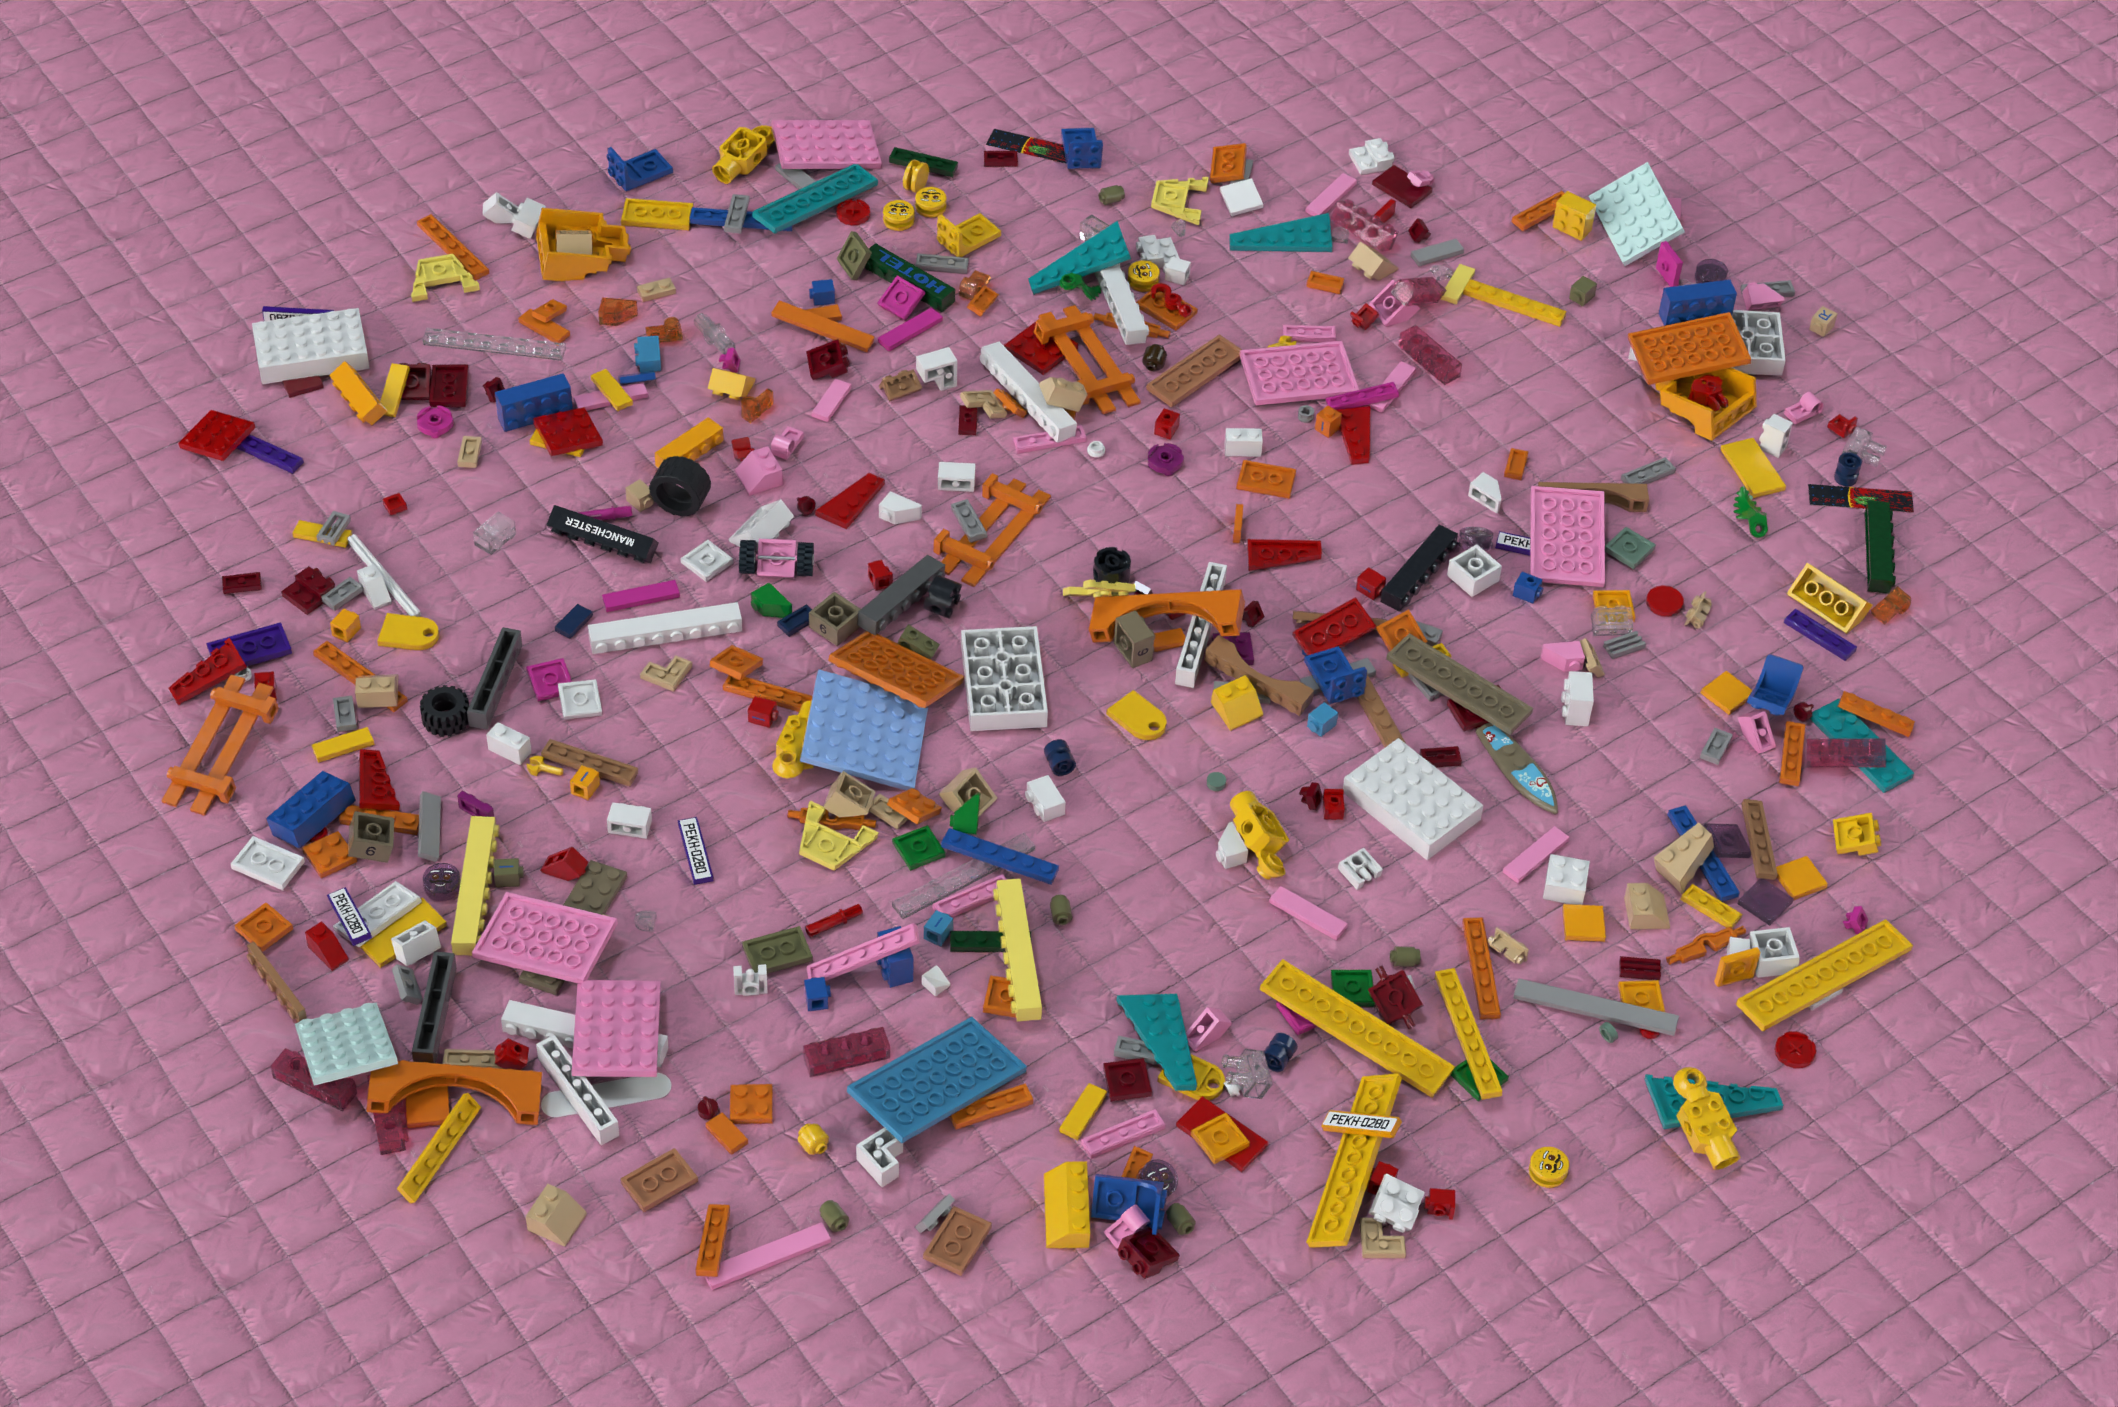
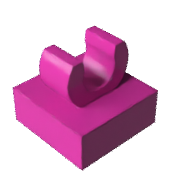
[719,348,741,373]
[1843,906,1868,935]

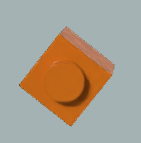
[1315,405,1342,438]

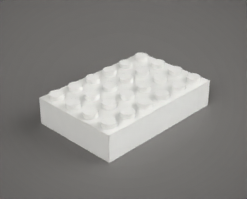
[252,308,370,384]
[1732,310,1786,376]
[961,626,1048,731]
[1343,738,1483,860]

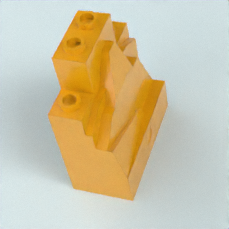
[536,208,631,281]
[1655,368,1757,441]

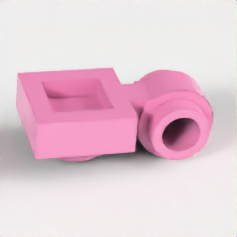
[1407,170,1435,187]

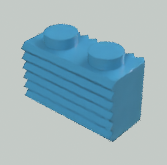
[634,336,661,372]

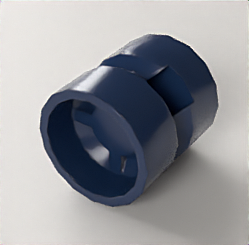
[1834,452,1862,487]
[1044,739,1076,776]
[1260,1033,1298,1072]

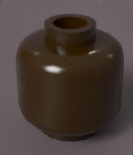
[1142,344,1167,371]

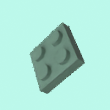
[1605,527,1656,569]

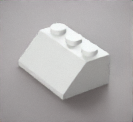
[728,499,794,551]

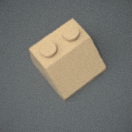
[556,230,592,255]
[1349,241,1398,280]
[1039,377,1087,412]
[355,674,399,708]
[939,767,997,817]
[823,771,876,817]
[1624,883,1670,929]
[526,1184,587,1246]

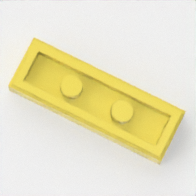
[1440,264,1475,305]

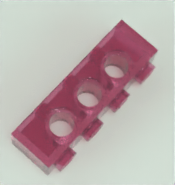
[1330,199,1399,252]
[1390,277,1447,306]
[1398,325,1462,385]
[1807,738,1886,767]
[803,1027,890,1077]
[270,1048,357,1112]
[367,1075,409,1155]

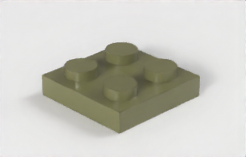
[837,231,872,280]

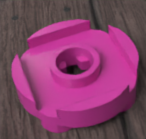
[417,406,454,438]

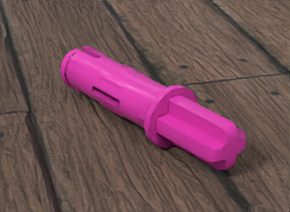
[578,506,632,521]

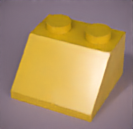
[708,368,756,400]
[1211,675,1263,731]

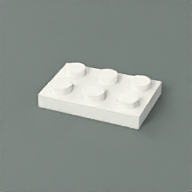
[231,836,305,890]

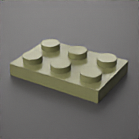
[742,926,813,976]

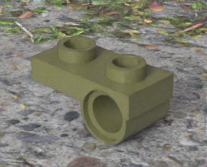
[897,624,940,660]

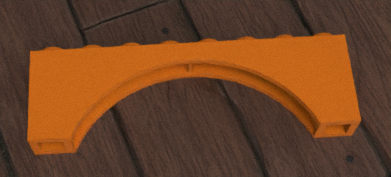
[1089,589,1245,643]
[367,1060,542,1125]

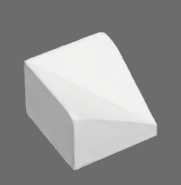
[922,965,951,996]

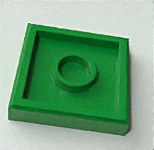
[892,825,946,871]
[1331,970,1375,1007]
[1451,1059,1509,1101]

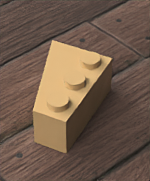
[1654,823,1714,894]

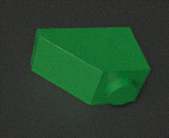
[751,583,792,618]
[950,792,981,834]

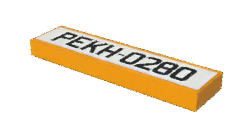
[1321,1110,1402,1138]

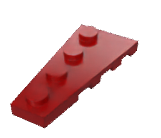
[1336,406,1370,465]
[815,473,885,529]
[1247,539,1322,571]
[168,637,247,705]
[359,749,400,811]

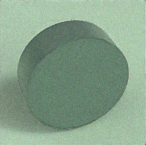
[1206,772,1226,791]
[1599,1022,1618,1043]

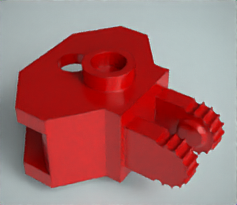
[1688,375,1729,412]

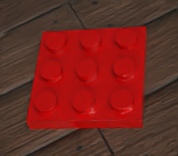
[1004,319,1079,375]
[533,407,603,456]
[178,410,256,461]

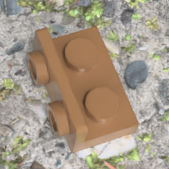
[879,369,922,402]

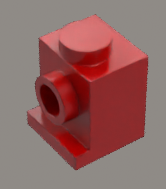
[868,559,893,591]
[1322,789,1345,820]
[1424,1188,1455,1220]

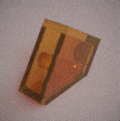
[598,297,638,326]

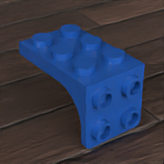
[1061,128,1103,169]
[606,147,673,191]
[1304,646,1367,704]
[1747,654,1804,716]
[1091,1174,1167,1235]

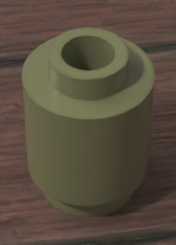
[1098,185,1125,205]
[1050,895,1072,925]
[1390,946,1420,967]
[819,1200,849,1232]
[1166,1203,1196,1235]

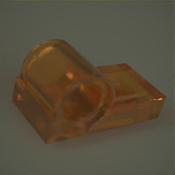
[959,270,990,300]
[645,317,683,343]
[741,388,774,423]
[1871,586,1912,625]

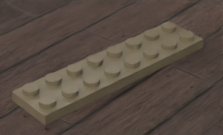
[1386,633,1533,735]
[519,860,627,995]

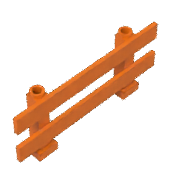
[1034,305,1141,414]
[934,473,1051,587]
[161,675,279,815]

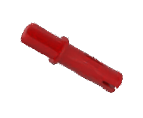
[805,904,863,938]

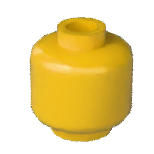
[798,1123,829,1155]

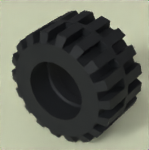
[420,685,469,737]

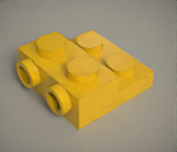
[1833,812,1882,856]

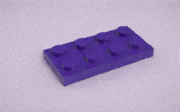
[206,622,292,666]

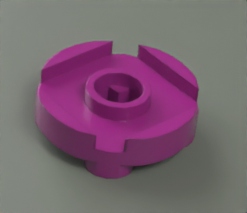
[1148,443,1184,476]

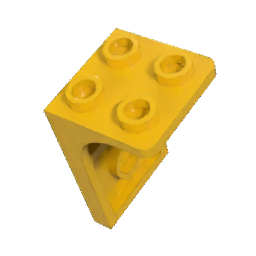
[937,213,1001,257]

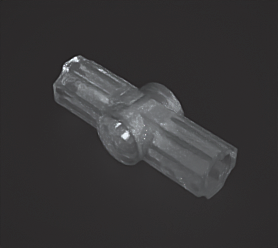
[694,313,735,354]

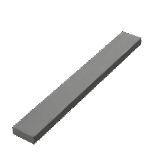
[1513,979,1679,1036]

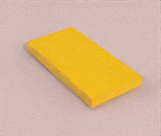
[621,198,694,230]
[1720,438,1786,498]
[360,897,447,968]

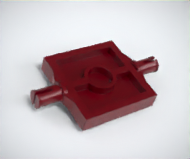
[1368,965,1424,1029]

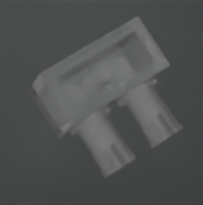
[1842,427,1887,467]
[1222,1049,1273,1099]

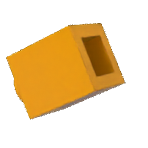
[330,608,361,643]
[570,765,600,800]

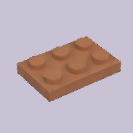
[620,1148,698,1212]
[923,1206,992,1276]

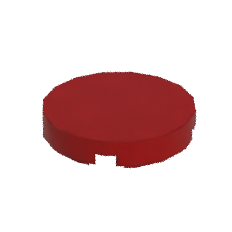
[836,199,870,226]
[1646,585,1684,617]
[1774,1031,1817,1068]

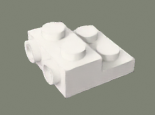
[1349,138,1394,175]
[1136,235,1180,268]
[1369,1174,1425,1233]

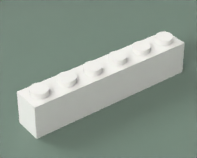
[536,1035,619,1145]

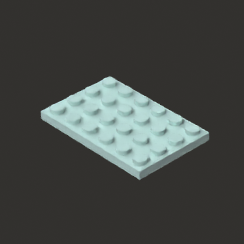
[1588,162,1685,266]
[295,1002,398,1086]

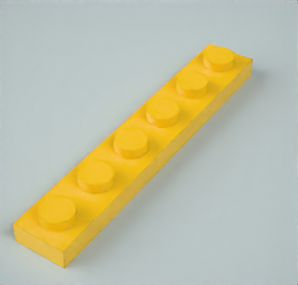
[1463,279,1567,327]
[397,1093,481,1203]

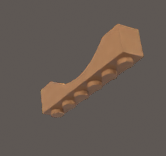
[1538,482,1649,512]
[1204,635,1314,716]

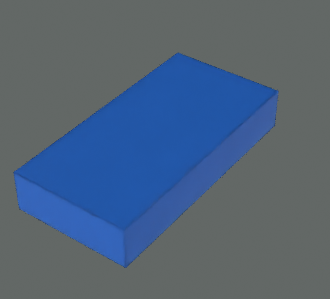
[618,371,656,384]

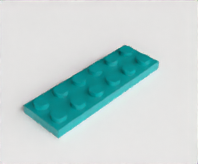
[1810,699,1914,793]

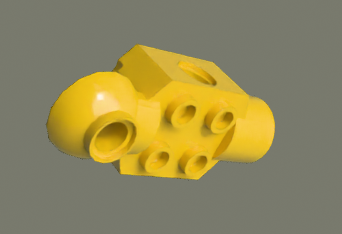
[712,125,775,184]
[772,701,815,778]
[1230,791,1290,880]
[1673,1067,1741,1170]

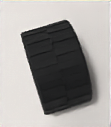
[649,456,711,517]

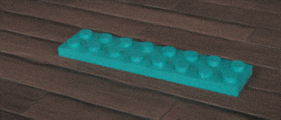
[752,164,878,234]

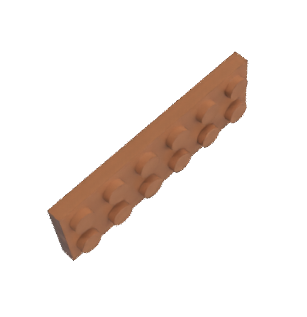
[1146,334,1242,407]

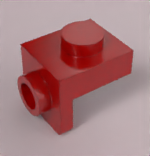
[1350,303,1380,330]
[1827,414,1858,438]
[731,437,755,461]

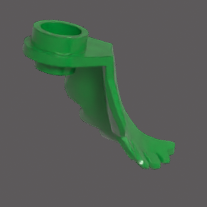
[1060,272,1101,300]
[1733,486,1768,538]

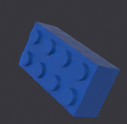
[1658,280,1737,326]
[495,373,573,432]
[266,771,356,849]

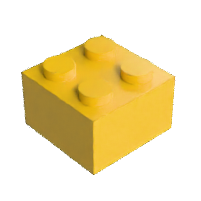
[1552,191,1596,241]

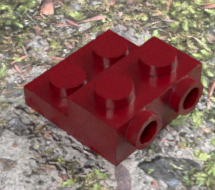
[806,339,851,380]
[400,363,432,400]
[281,566,335,615]
[1117,1228,1180,1279]

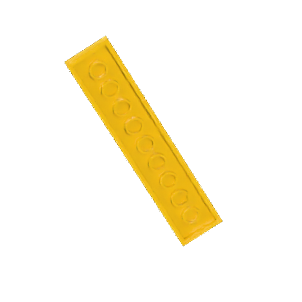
[1736,919,1913,1031]
[1259,959,1455,1098]
[1306,1073,1402,1248]

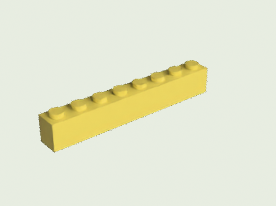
[451,816,500,956]
[993,878,1042,1022]

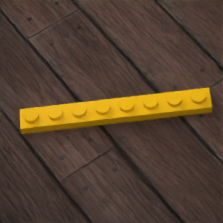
[1435,968,1502,1100]

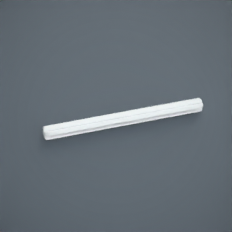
[348,534,421,617]

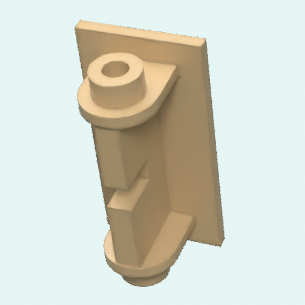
[1684,591,1712,628]
[1487,927,1529,964]

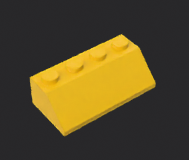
[1786,563,1873,634]
[1044,1161,1090,1248]

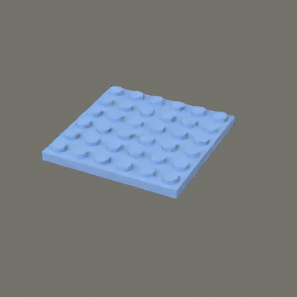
[800,669,928,790]

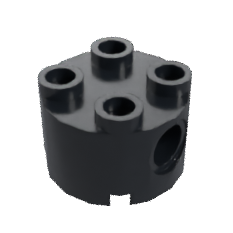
[1093,547,1131,583]
[924,575,962,619]

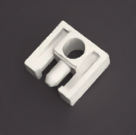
[1338,848,1383,890]
[733,964,768,996]

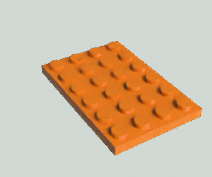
[1628,312,1751,385]
[828,631,965,708]

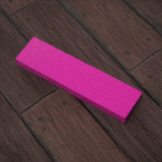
[878,307,943,351]
[1325,382,1399,410]
[602,580,680,612]

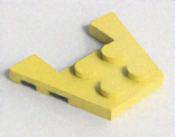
[1151,177,1209,225]
[411,254,480,302]
[1063,579,1136,598]
[799,801,879,871]

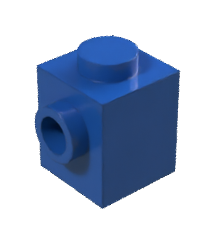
[809,279,835,306]
[1513,572,1543,604]
[804,977,831,1012]

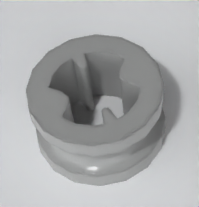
[1298,405,1314,423]

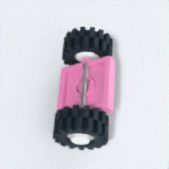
[739,539,814,578]

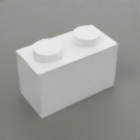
[511,197,546,239]
[1759,414,1793,458]
[1224,428,1263,457]
[938,462,975,492]
[486,722,532,765]
[1025,775,1066,822]
[607,802,652,839]
[391,921,441,966]

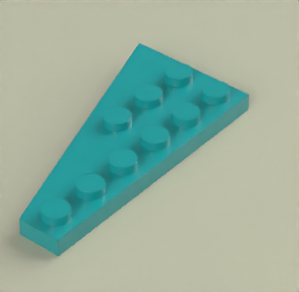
[1229,213,1332,252]
[1028,221,1131,294]
[1116,994,1197,1091]
[1644,1074,1784,1129]

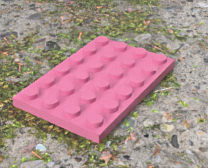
[771,120,882,169]
[1240,341,1359,405]
[1530,486,1605,587]
[472,892,618,984]
[572,980,661,1077]

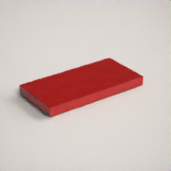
[1292,597,1376,656]
[1176,1096,1268,1172]

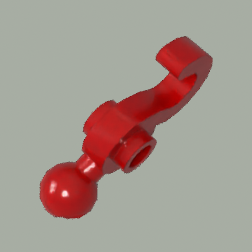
[1150,283,1192,318]

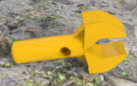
[1267,335,1297,348]
[527,756,564,776]

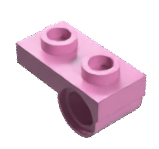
[1784,392,1823,424]
[771,426,804,460]
[1104,1204,1151,1249]

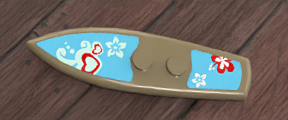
[1476,723,1558,815]

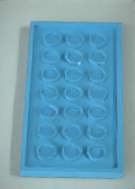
[847,1017,1027,1143]

